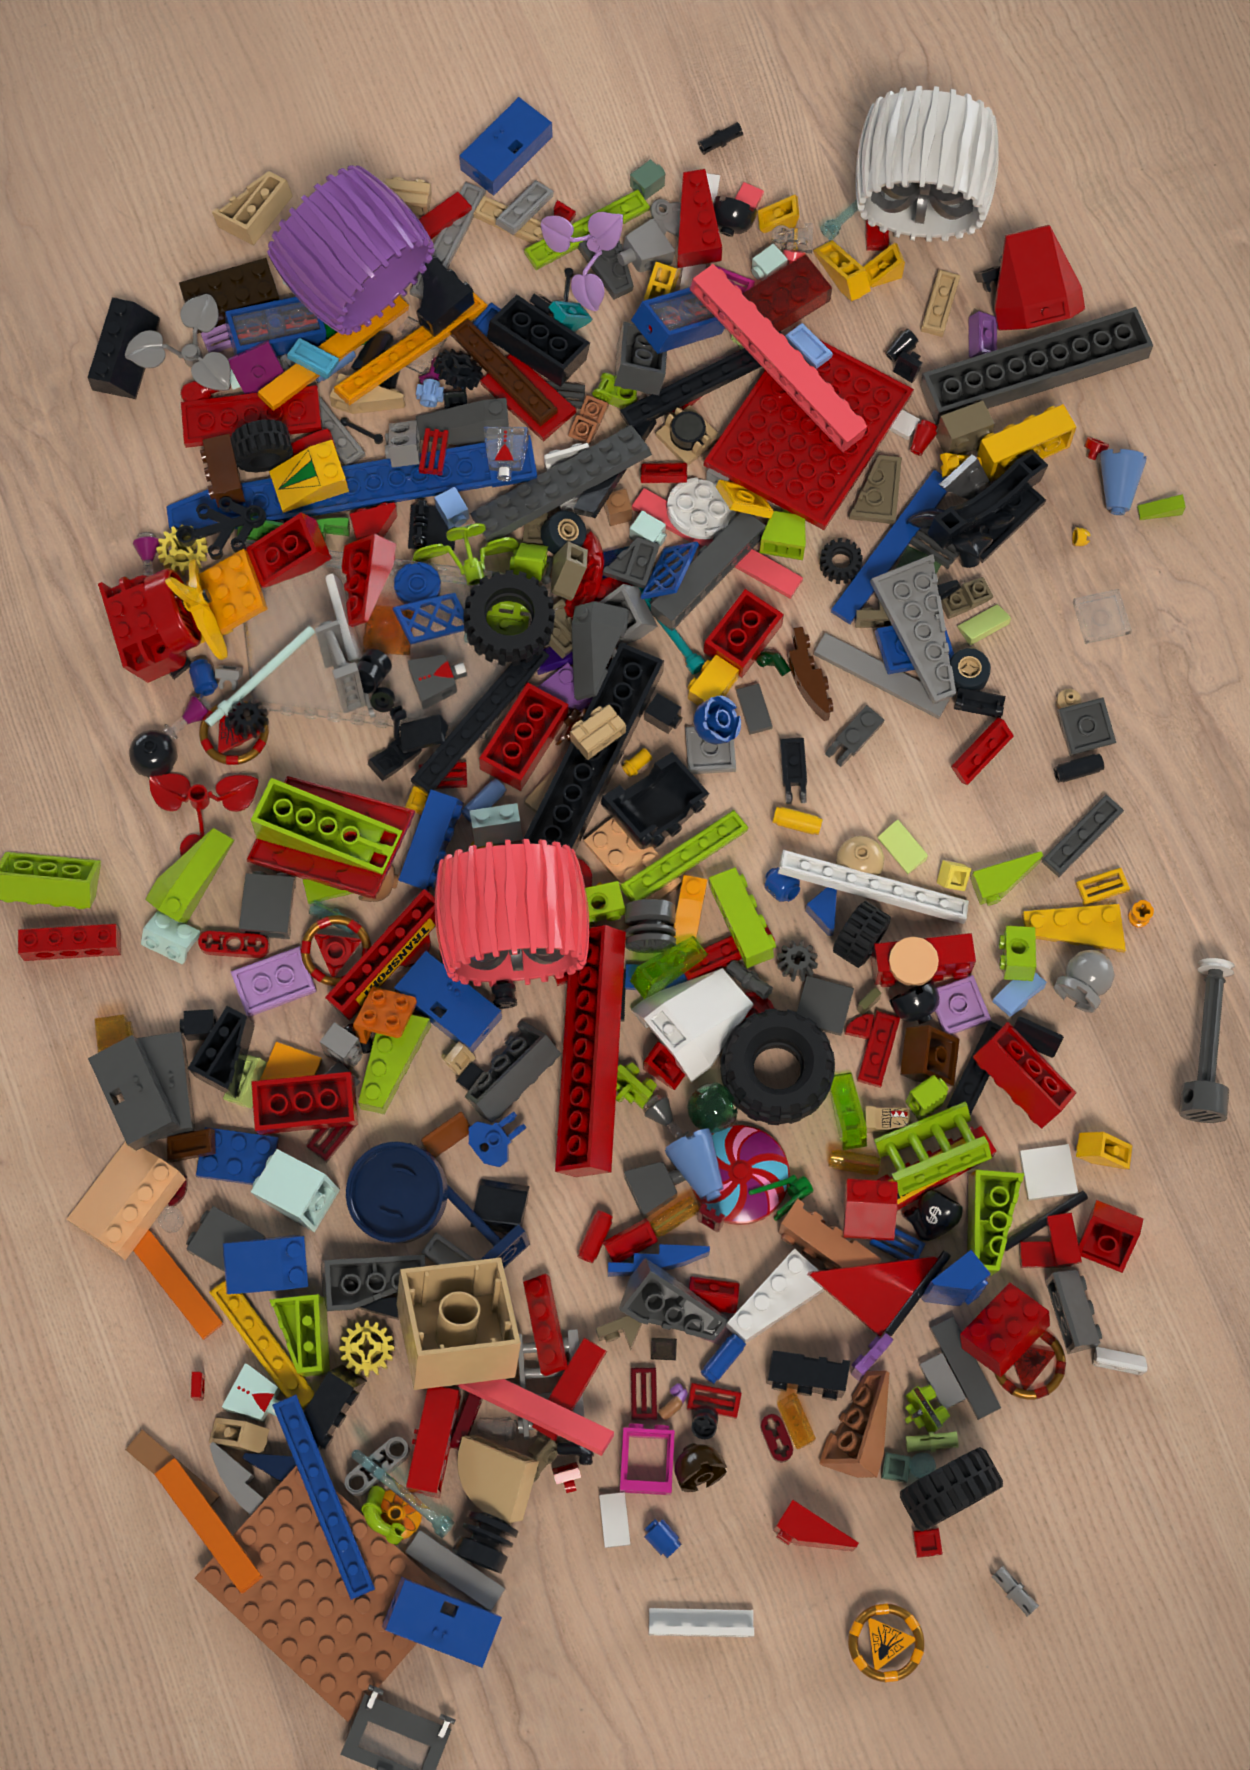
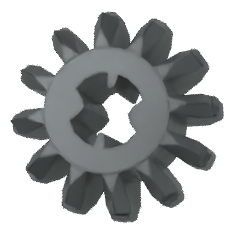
[777,940,818,982]

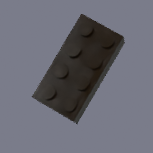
[179,258,280,334]

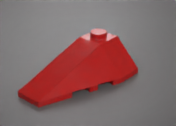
[342,534,396,627]

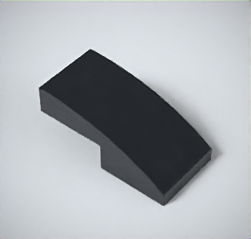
[367,737,422,782]

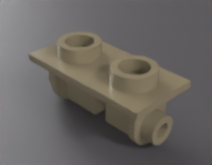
[523,1435,557,1483]

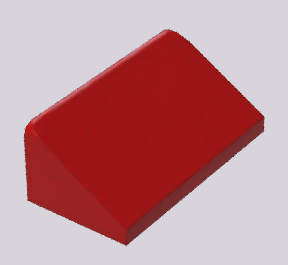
[688,1276,740,1313]

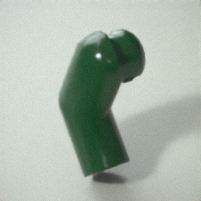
[756,651,791,677]

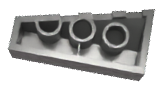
[465,1020,561,1123]

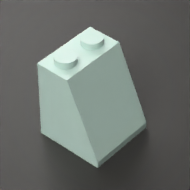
[251,1149,340,1233]

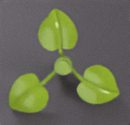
[412,523,519,586]

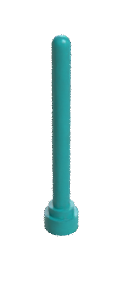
[635,586,706,675]

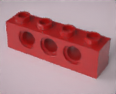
[18,924,121,961]

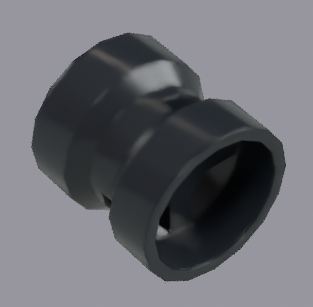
[691,1405,719,1440]

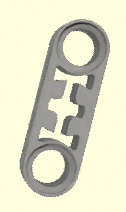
[345,1437,410,1496]

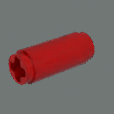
[577,1210,613,1263]

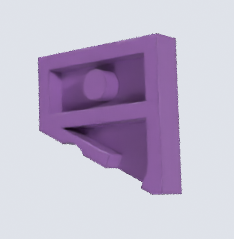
[537,663,593,710]
[851,1333,893,1381]

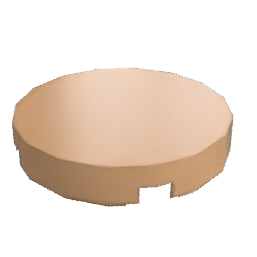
[889,937,939,986]

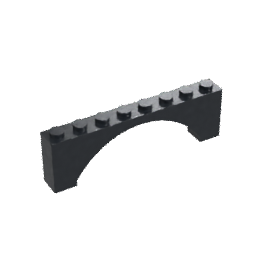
[416,256,475,337]

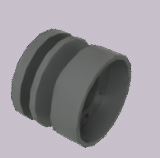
[625,899,676,953]

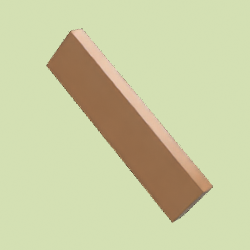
[125,1430,220,1506]

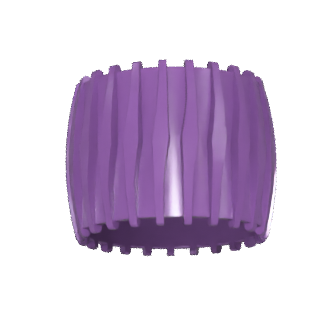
[267,165,435,335]

